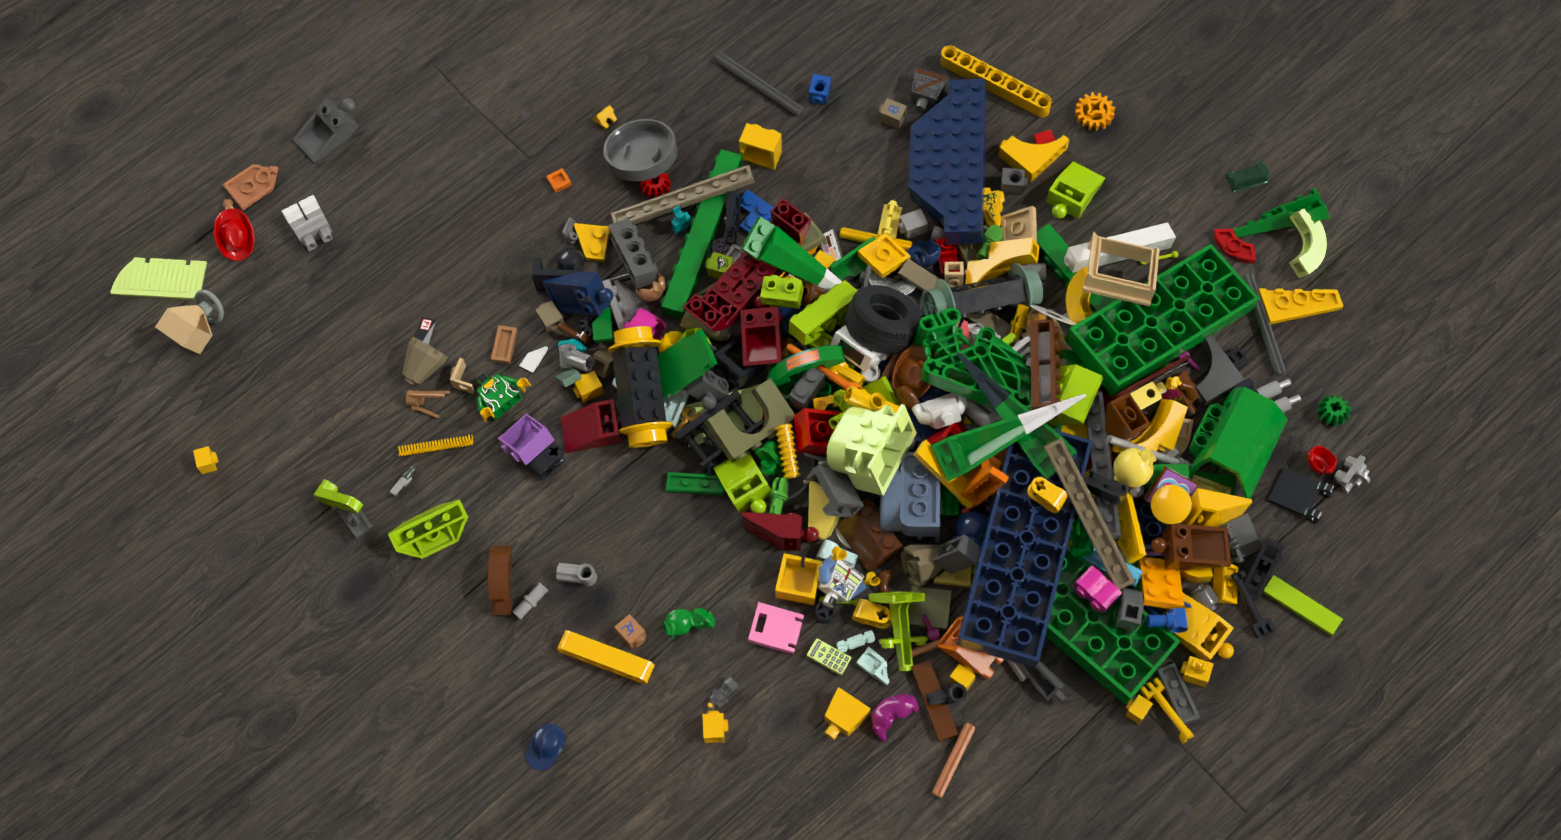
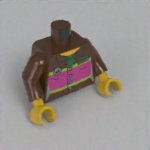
[1158,370,1199,417]

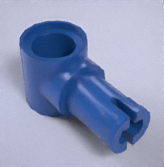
[1146,608,1188,633]

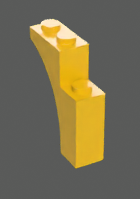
[965,238,1039,284]
[1111,399,1188,454]

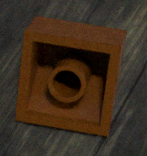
[1105,392,1151,447]

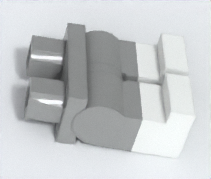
[282,195,333,251]

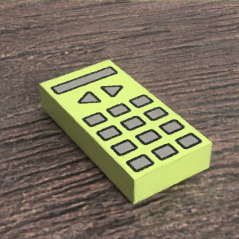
[807,638,851,676]

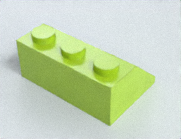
[1048,364,1103,426]

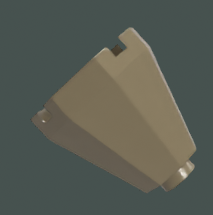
[402,336,448,385]
[900,545,943,588]

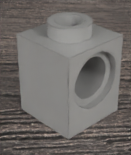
[898,209,928,239]

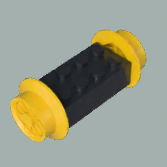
[608,326,673,448]

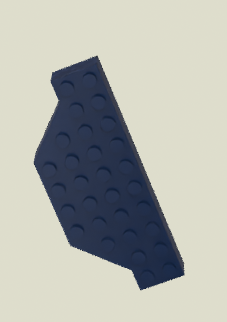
[908,79,986,244]

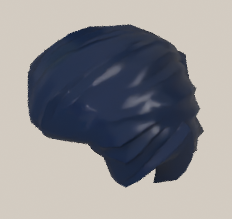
[907,240,941,268]

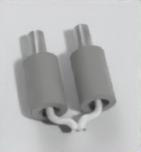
[1255,379,1301,413]

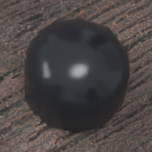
[557,248,585,270]

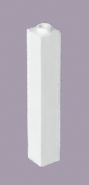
[1064,223,1176,273]

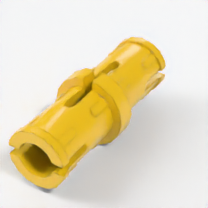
[1009,304,1030,342]

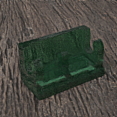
[1225,160,1270,192]

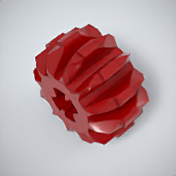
[640,173,671,200]

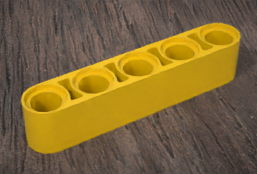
[557,630,655,684]

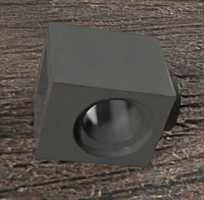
[1000,168,1028,195]

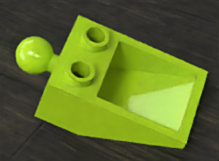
[1046,162,1105,219]
[714,450,771,514]

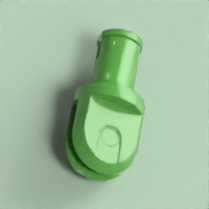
[976,225,1003,260]
[768,477,788,515]

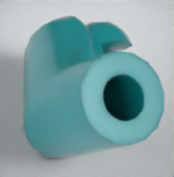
[558,339,587,353]

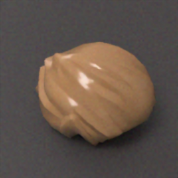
[635,273,666,302]

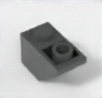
[1115,588,1144,631]

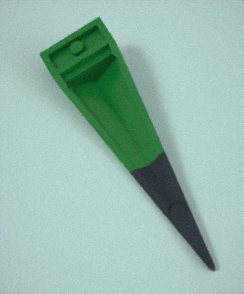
[957,352,1077,480]

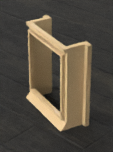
[1082,232,1160,306]

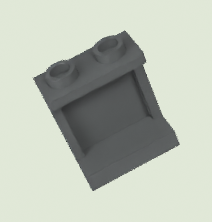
[807,465,864,518]

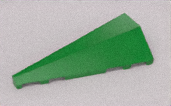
[1233,188,1330,238]

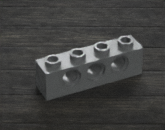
[608,218,658,289]

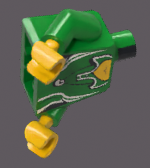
[476,374,531,422]

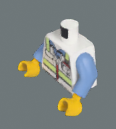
[818,546,880,608]

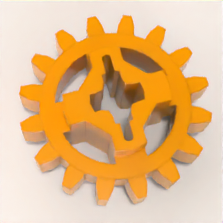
[1075,92,1115,131]

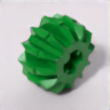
[1317,394,1351,427]

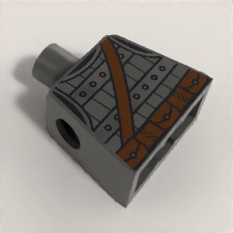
[911,67,949,112]

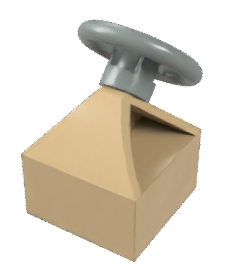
[155,290,224,354]

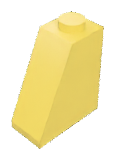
[808,481,840,540]

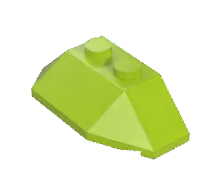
[388,499,468,559]

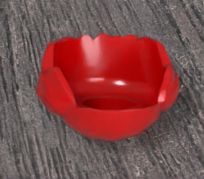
[1306,445,1337,474]

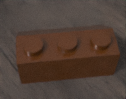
[836,499,902,572]

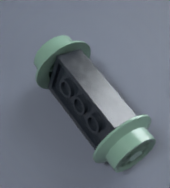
[923,263,1043,318]

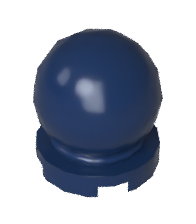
[951,510,989,547]

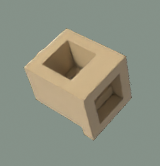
[944,262,964,287]

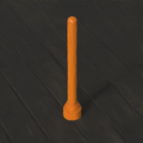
[786,344,862,391]

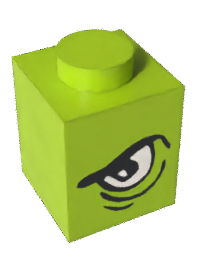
[705,252,734,279]

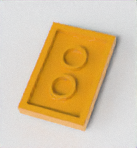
[1137,557,1184,609]

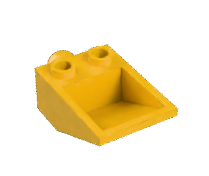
[1182,488,1252,527]
[1162,593,1234,660]

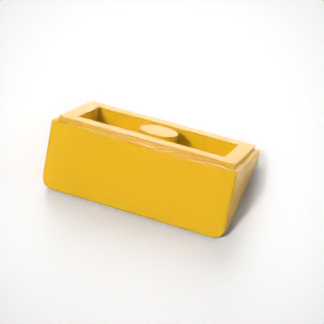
[1213,564,1239,605]

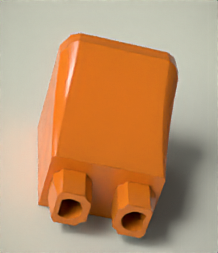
[937,616,1004,679]

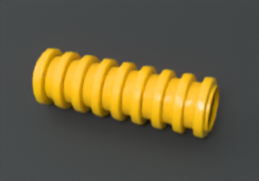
[775,424,801,479]

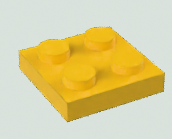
[857,233,911,278]

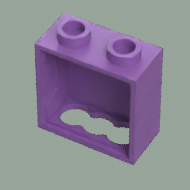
[498,413,554,465]

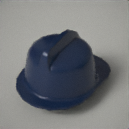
[526,724,566,770]

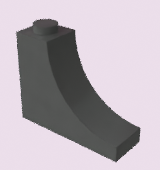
[1195,335,1245,409]

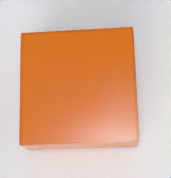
[546,168,572,193]

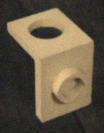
[450,358,475,394]

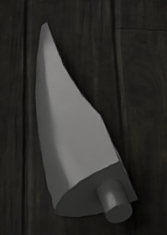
[1018,661,1067,703]

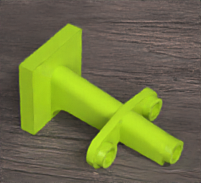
[829,376,900,430]
[869,591,928,671]

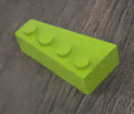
[789,280,858,346]

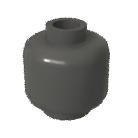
[1189,583,1218,611]

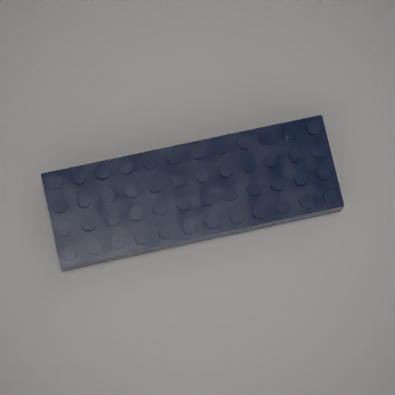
[956,430,1093,668]

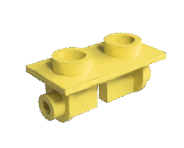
[878,200,902,238]

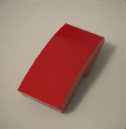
[936,238,959,278]

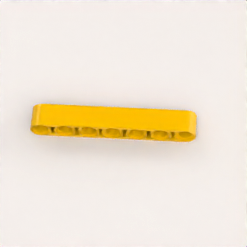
[941,46,1051,117]

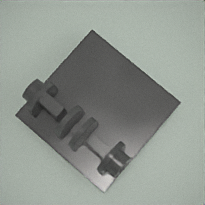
[1218,513,1262,564]

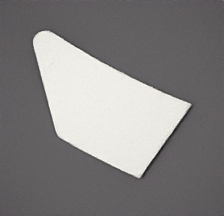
[519,347,548,373]

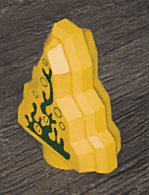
[984,188,1005,227]

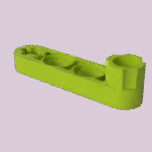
[313,479,363,514]

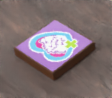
[1143,466,1198,504]

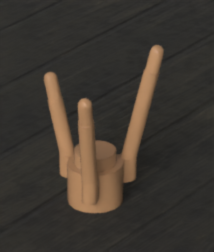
[406,390,450,419]

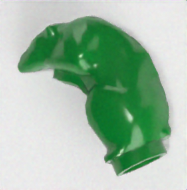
[662,608,715,639]

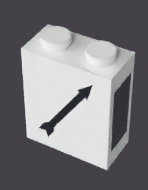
[830,325,890,372]

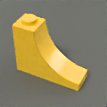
[999,135,1069,183]

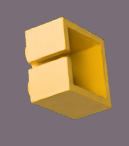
[739,123,782,170]
[775,553,823,606]

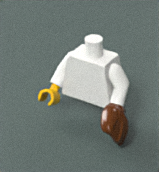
[895,382,967,429]

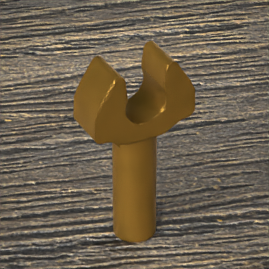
[671,406,700,439]

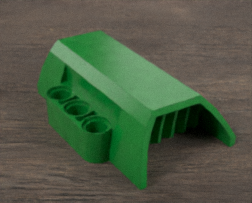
[1189,387,1288,499]

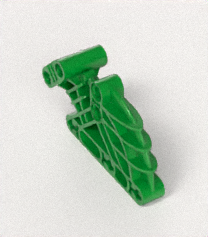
[913,308,1032,410]

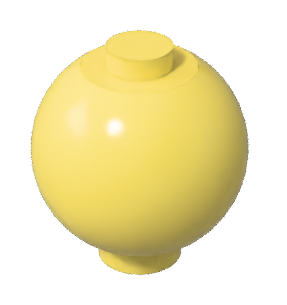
[1113,448,1157,488]

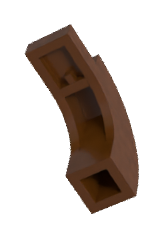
[488,545,513,615]

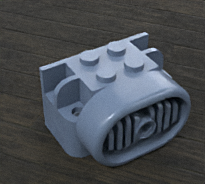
[880,452,940,542]

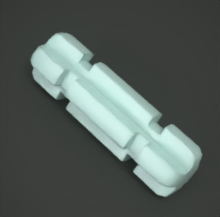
[836,630,875,653]

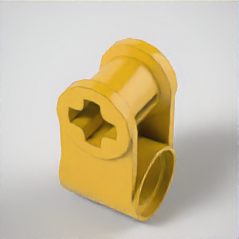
[1027,477,1068,513]
[852,599,892,629]

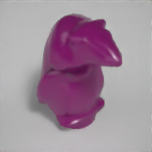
[871,694,919,742]

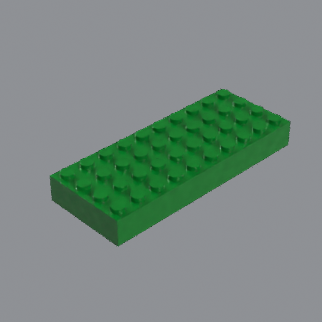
[1064,244,1260,397]
[972,545,1180,705]

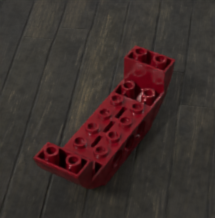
[683,198,812,331]

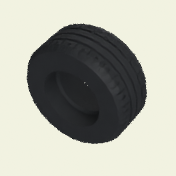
[845,285,921,354]

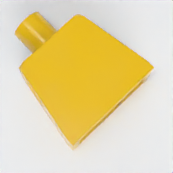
[824,687,871,740]

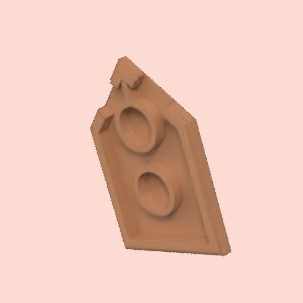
[223,164,278,210]

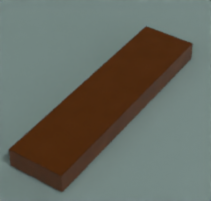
[911,660,958,742]

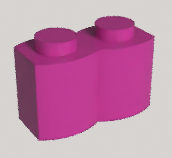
[1073,566,1122,614]

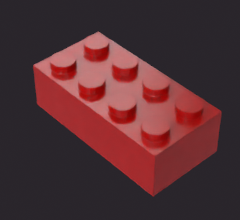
[794,408,843,455]

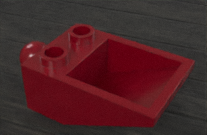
[740,294,783,367]
[561,399,623,454]
[742,512,819,551]

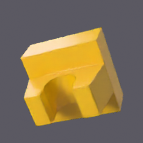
[592,105,617,129]

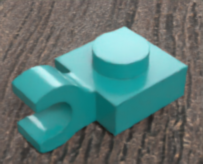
[671,205,691,235]

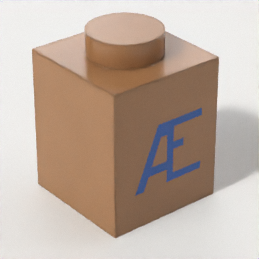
[614,614,647,650]

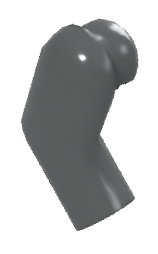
[562,218,578,243]

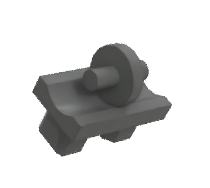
[337,509,373,539]

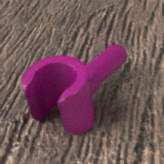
[1176,351,1201,371]
[922,614,940,641]

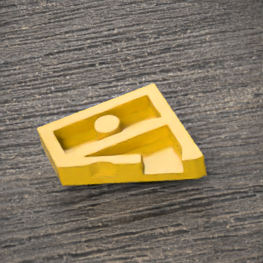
[574,223,609,263]

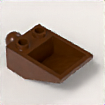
[1151,524,1231,571]

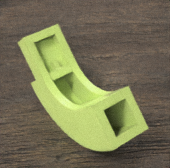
[1289,209,1327,278]

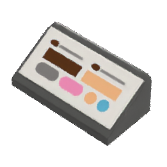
[819,228,843,261]

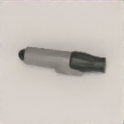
[389,466,416,498]

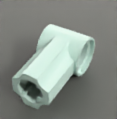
[816,540,858,568]

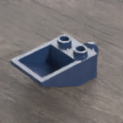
[542,271,613,316]

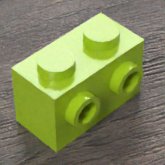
[760,275,803,309]

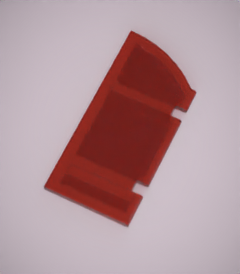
[1110,355,1190,401]

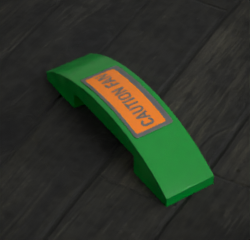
[770,345,845,387]

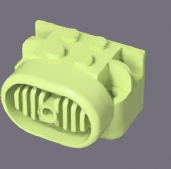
[827,404,916,496]

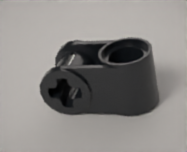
[527,443,564,480]

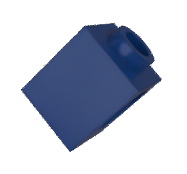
[809,74,831,105]

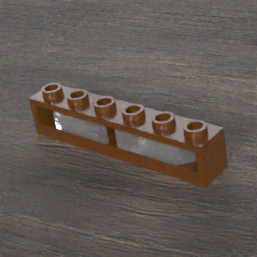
[1030,319,1061,419]

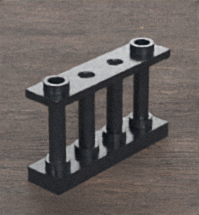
[675,390,764,474]

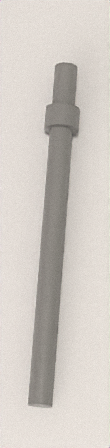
[1106,435,1199,471]

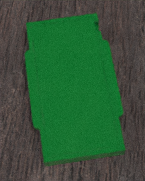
[657,330,717,401]

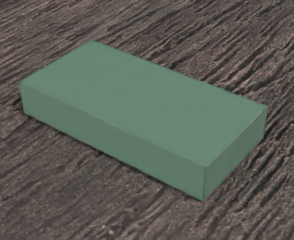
[555,368,582,387]

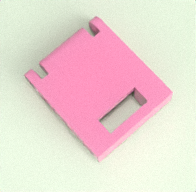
[748,602,804,654]

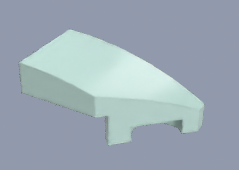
[855,647,889,685]

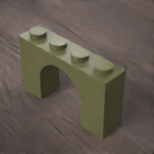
[704,378,795,461]

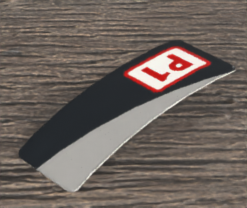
[415,317,436,345]

